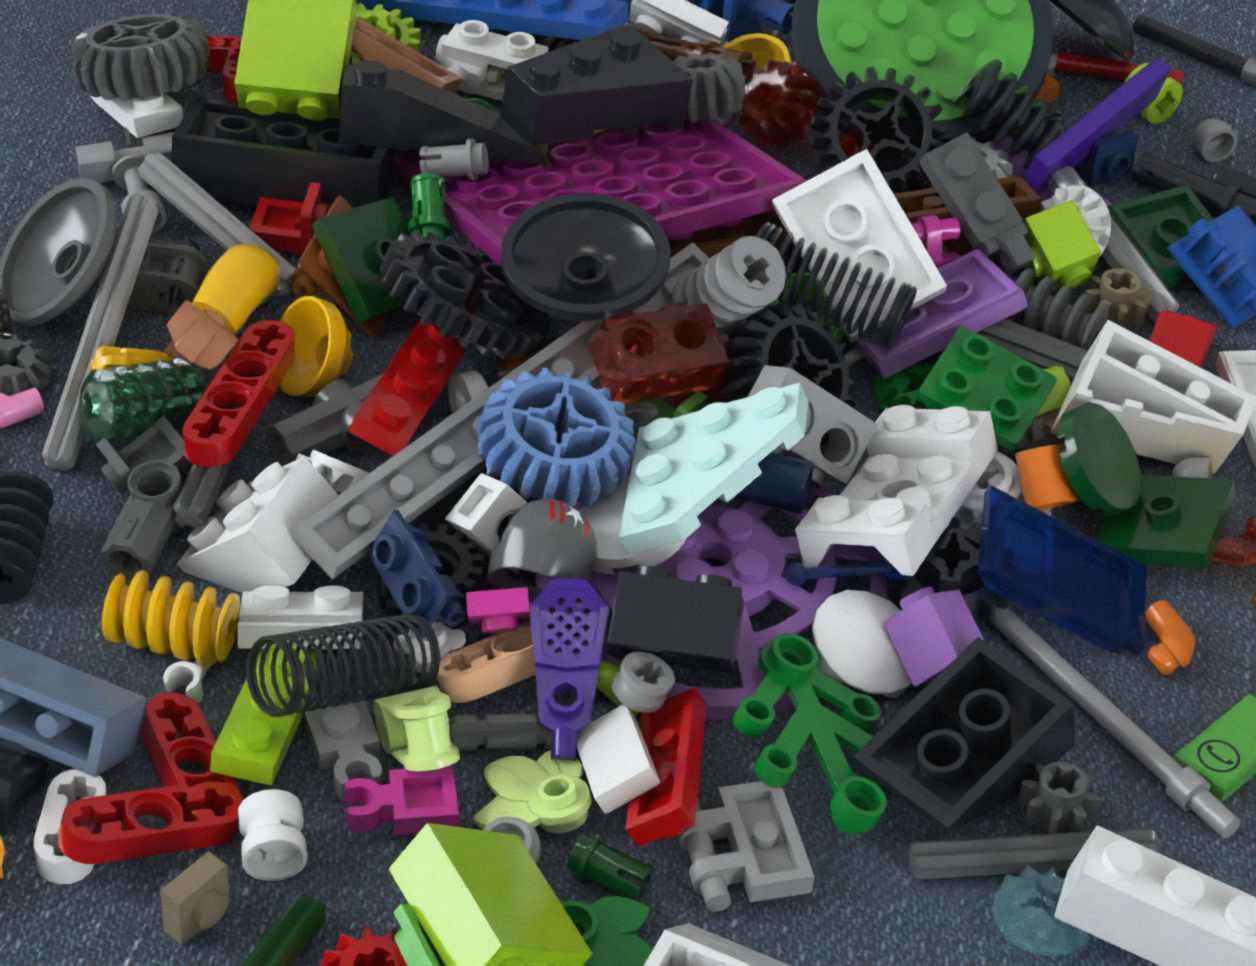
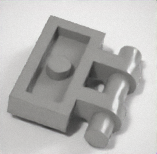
[676,781,815,912]

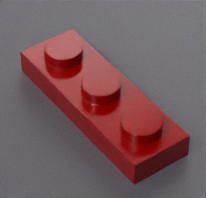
[625,687,707,847]

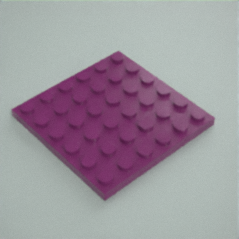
[391,119,807,267]

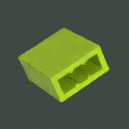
[235,0,357,120]
[389,823,593,966]

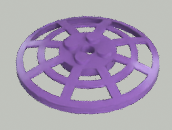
[535,484,887,719]

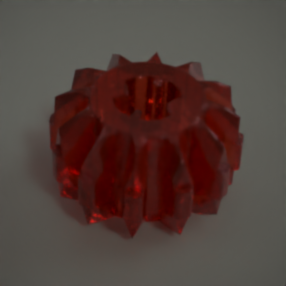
[738,60,819,147]

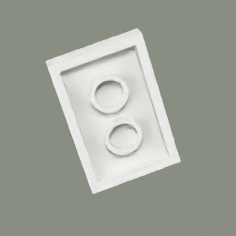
[772,149,947,342]

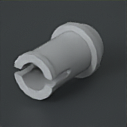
[420,138,489,181]

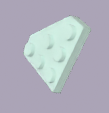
[619,383,809,555]

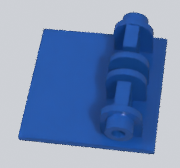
[1167,205,1256,330]

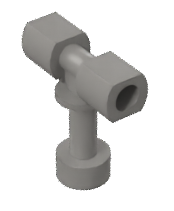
[75,132,174,234]

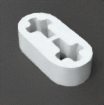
[34,769,107,884]

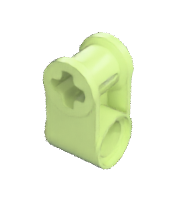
[373,686,460,771]

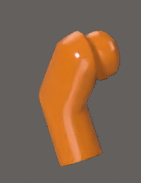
[1144,600,1196,675]

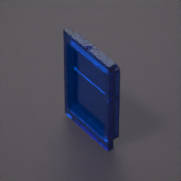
[978,485,1147,655]

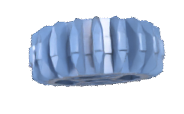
[477,367,636,508]

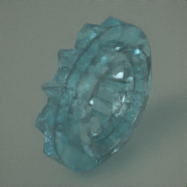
[992,865,1092,957]

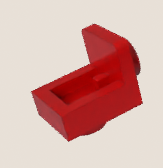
[249,182,330,254]

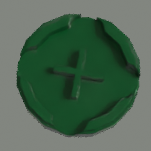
[1057,402,1141,516]

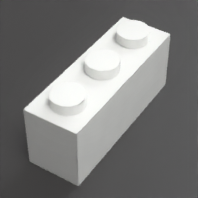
[1054,825,1256,966]

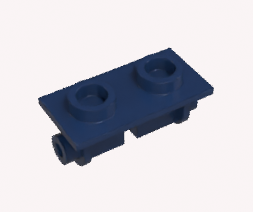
[367,510,467,639]

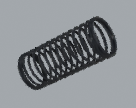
[756,222,917,351]
[246,613,441,717]

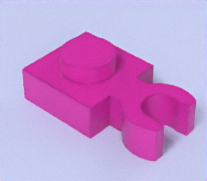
[466,587,530,633]
[345,765,459,836]

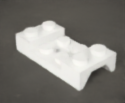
[795,405,998,576]

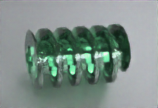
[79,357,207,443]

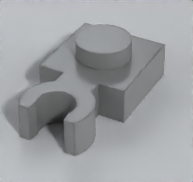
[304,701,382,801]

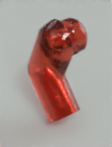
[1211,516,1256,567]

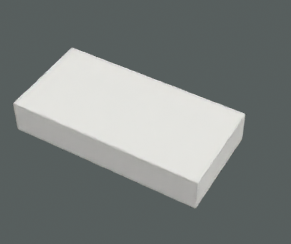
[576,704,661,814]

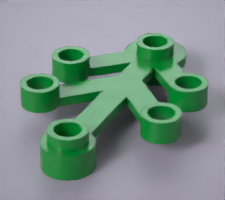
[732,633,887,835]

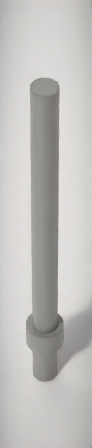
[991,607,1241,838]

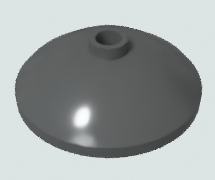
[0,177,116,327]

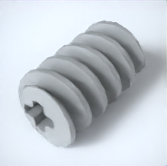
[672,236,786,337]

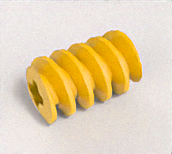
[101,570,240,667]

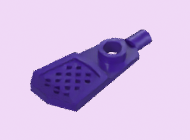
[529,578,609,760]

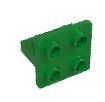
[916,327,1057,451]

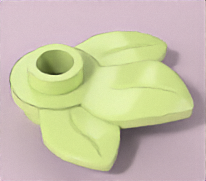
[473,750,592,833]

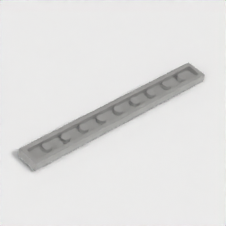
[292,242,710,579]

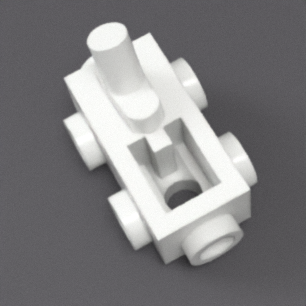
[435,20,548,101]

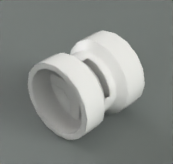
[238,789,308,881]

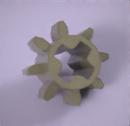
[1086,268,1152,330]

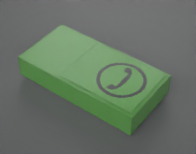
[1174,693,1256,803]

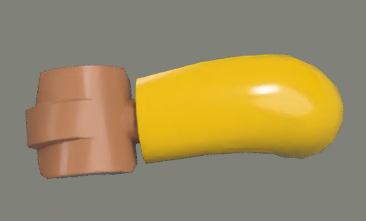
[164,244,280,376]

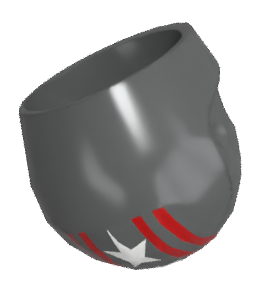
[487,499,597,606]

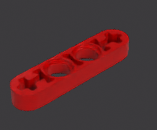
[183,320,295,467]

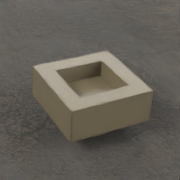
[160,851,230,946]

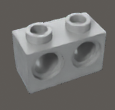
[748,365,878,487]

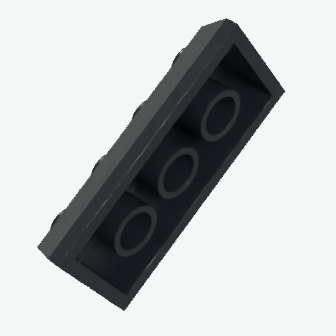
[171,97,396,210]

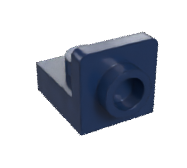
[1073,130,1138,187]

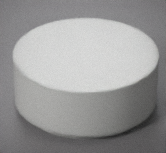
[448,370,488,414]

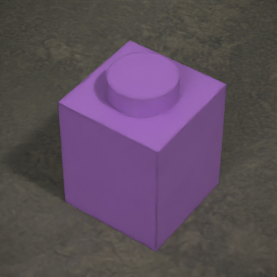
[883,587,984,687]

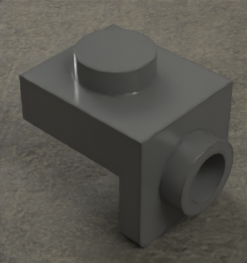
[96,416,193,495]

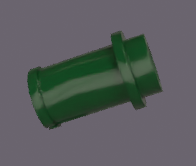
[567,834,654,902]

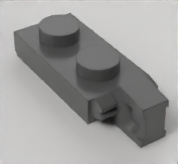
[919,133,1035,275]

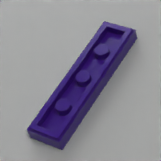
[1024,58,1171,195]

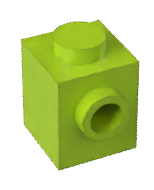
[1024,200,1101,291]

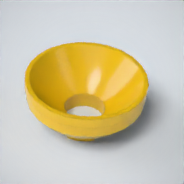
[279,296,353,397]

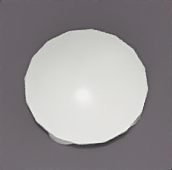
[812,590,912,698]

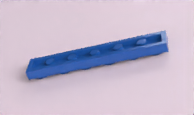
[358,0,629,40]

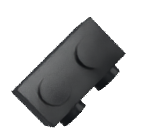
[608,566,744,674]

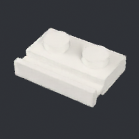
[629,0,729,45]
[238,585,363,649]

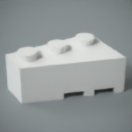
[1050,320,1256,474]

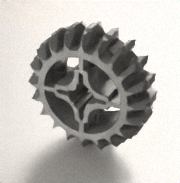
[71,12,210,101]

